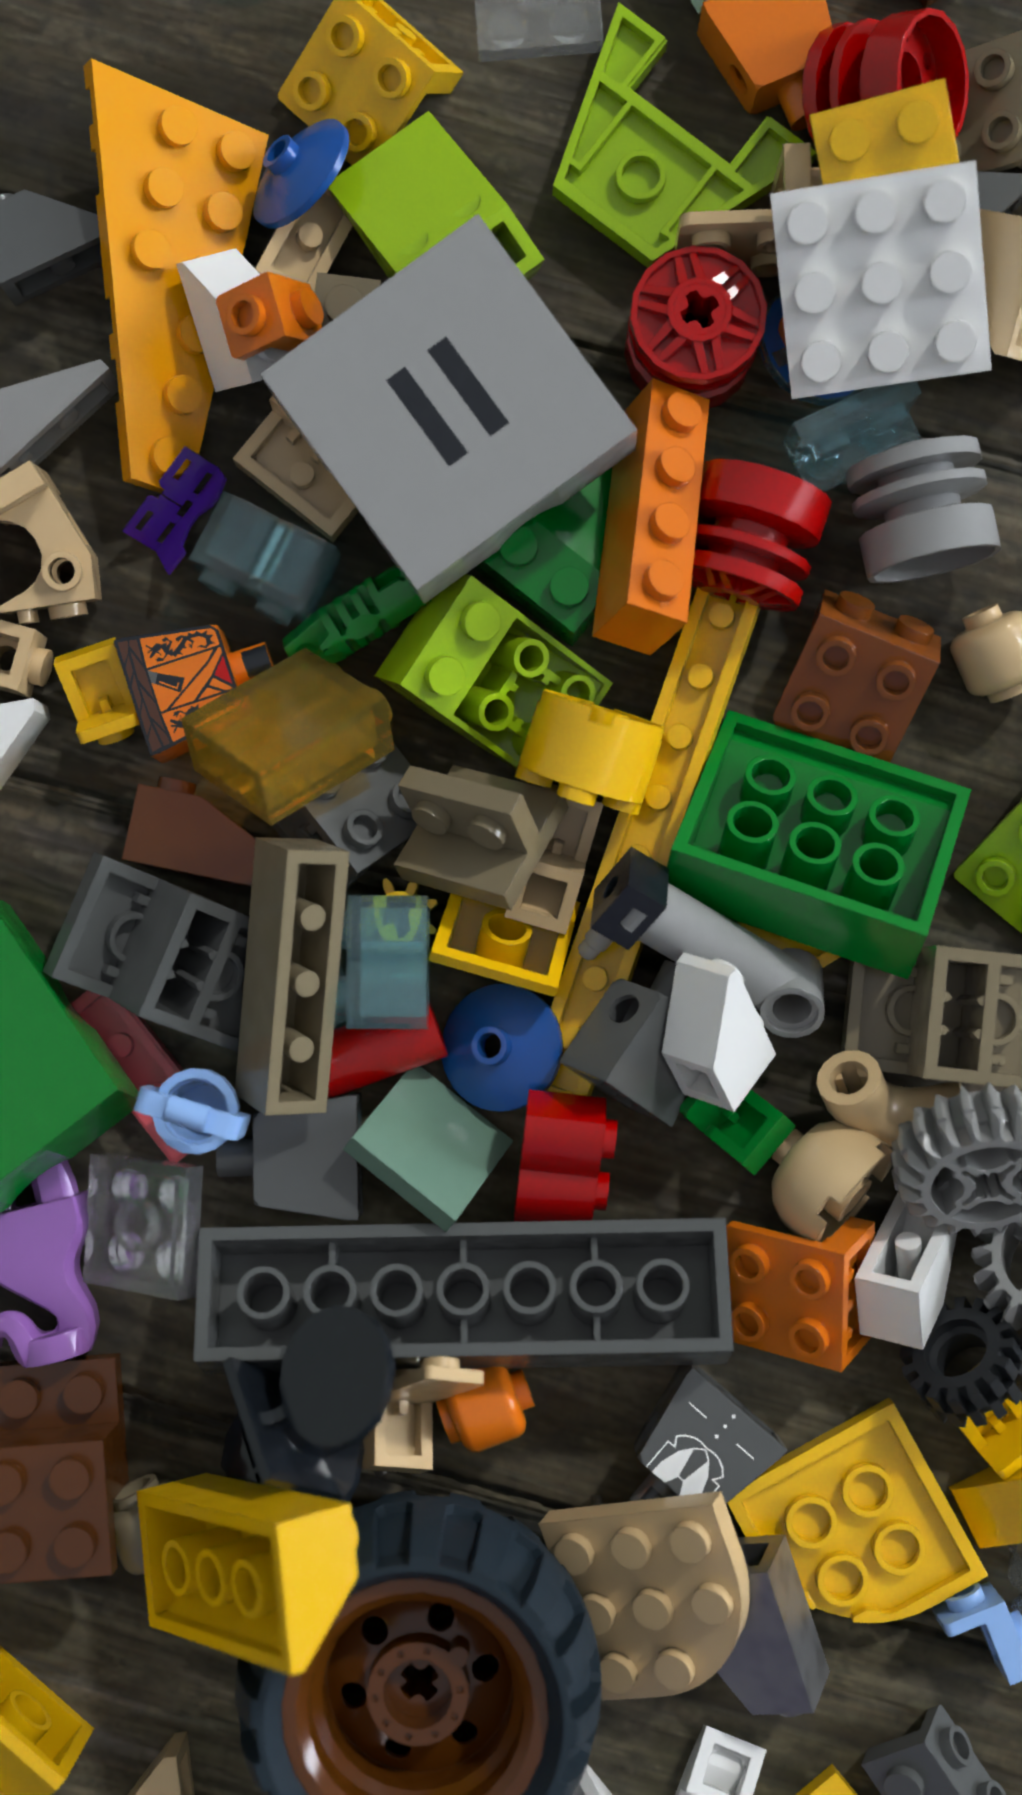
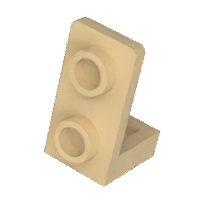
[362,1356,484,1474]

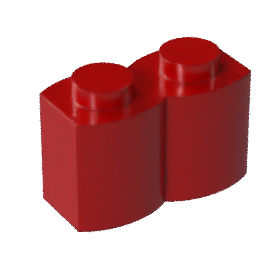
[514,1089,618,1222]

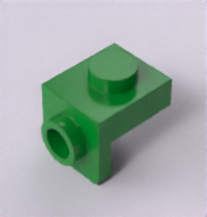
[679,1090,796,1176]

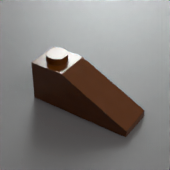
[122,776,256,887]

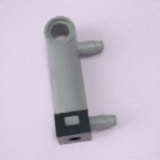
[578,847,825,1038]

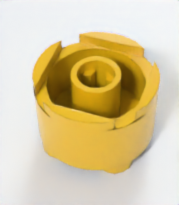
[514,689,664,815]

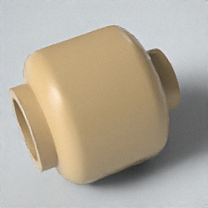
[950,603,1022,703]

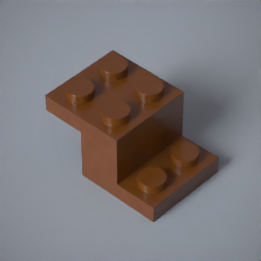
[0,1353,129,1584]

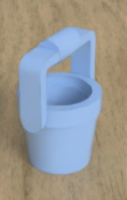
[133,1068,251,1155]

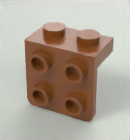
[773,589,941,762]

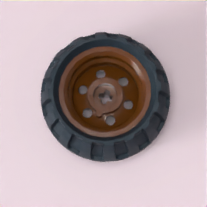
[235,1490,601,1795]

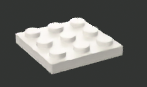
[770,160,992,399]

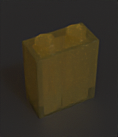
[181,648,395,826]

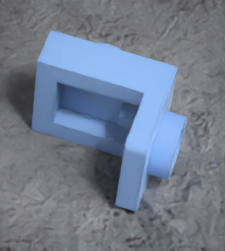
[932,1581,1022,1686]

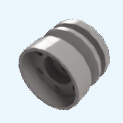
[845,435,1002,584]

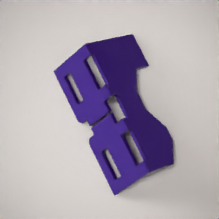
[122,446,227,575]

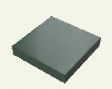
[343,1066,513,1232]

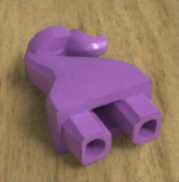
[0,1160,100,1368]

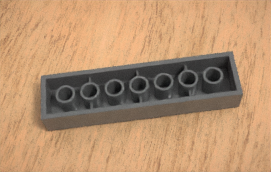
[193,1218,734,1374]

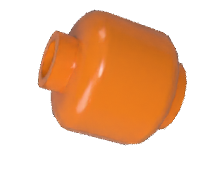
[436,1367,535,1453]

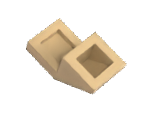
[504,784,603,935]

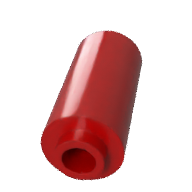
[328,996,449,1099]

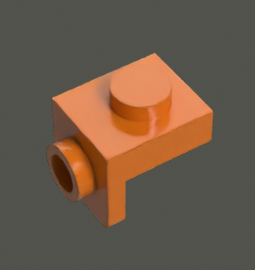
[216,271,324,360]

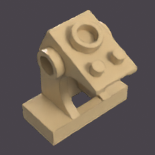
[0,460,102,625]

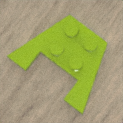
[552,2,816,268]

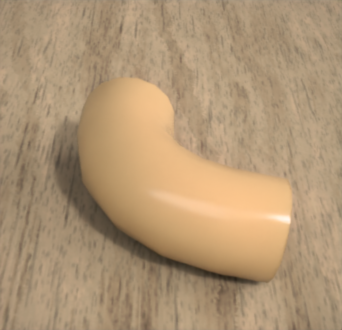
[816,1050,963,1147]

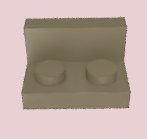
[394,765,569,910]

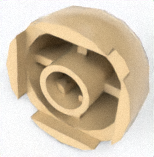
[772,1120,893,1242]

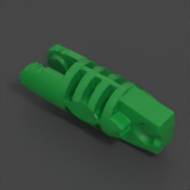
[282,565,431,676]

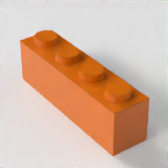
[592,378,710,656]

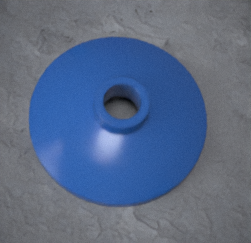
[253,119,349,229]
[442,984,563,1112]

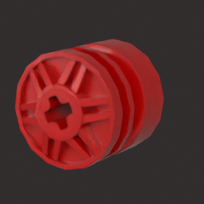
[802,8,969,142]
[624,245,767,408]
[691,459,832,612]

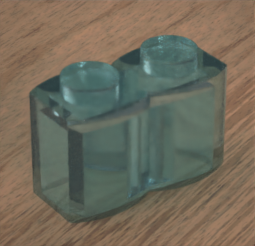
[189,491,342,626]
[335,895,430,1029]

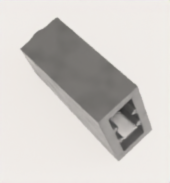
[717,1534,830,1717]

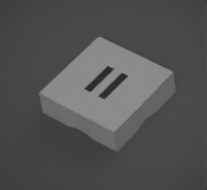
[260,214,637,604]

